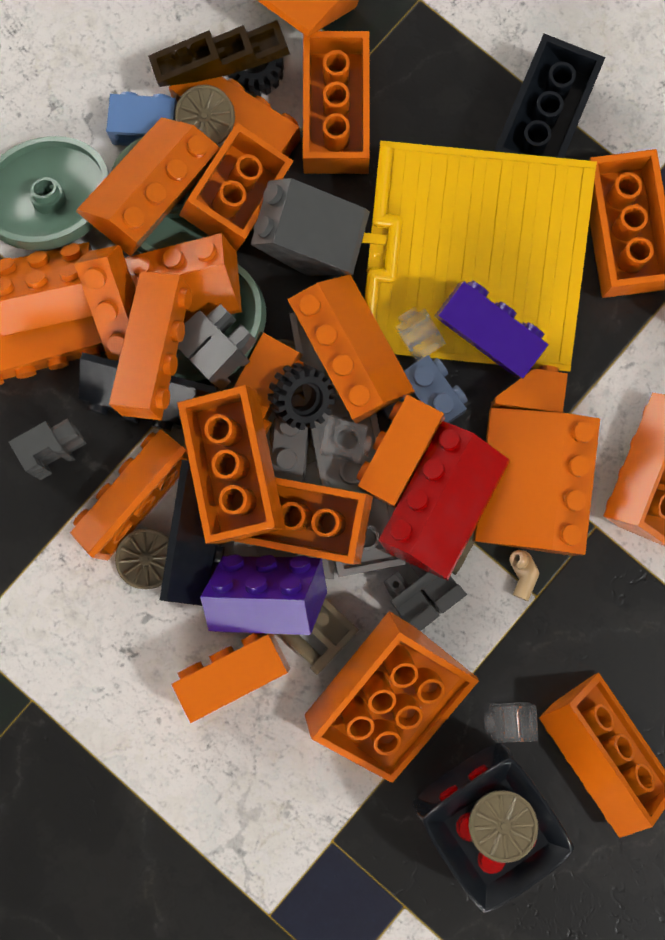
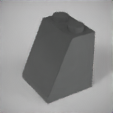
[250,178,370,276]

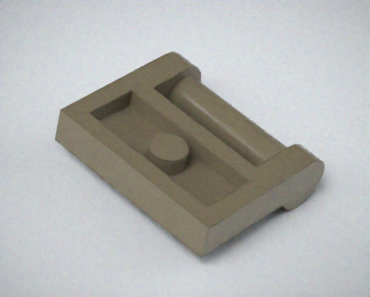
[274,598,359,675]

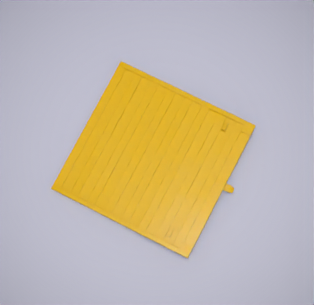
[362,140,597,372]

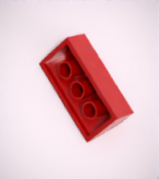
[379,421,510,581]

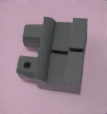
[178,304,257,391]
[8,418,87,480]
[383,563,467,631]

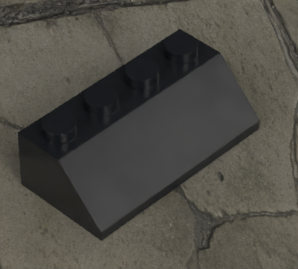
[494,33,606,158]
[79,352,219,432]
[159,460,225,606]

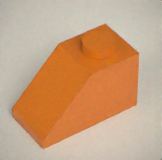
[491,365,568,413]

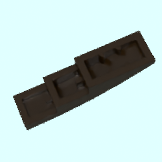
[148,20,290,87]

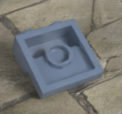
[382,355,468,423]

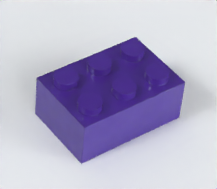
[434,280,549,379]
[200,554,327,635]

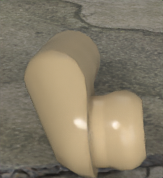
[509,550,539,601]

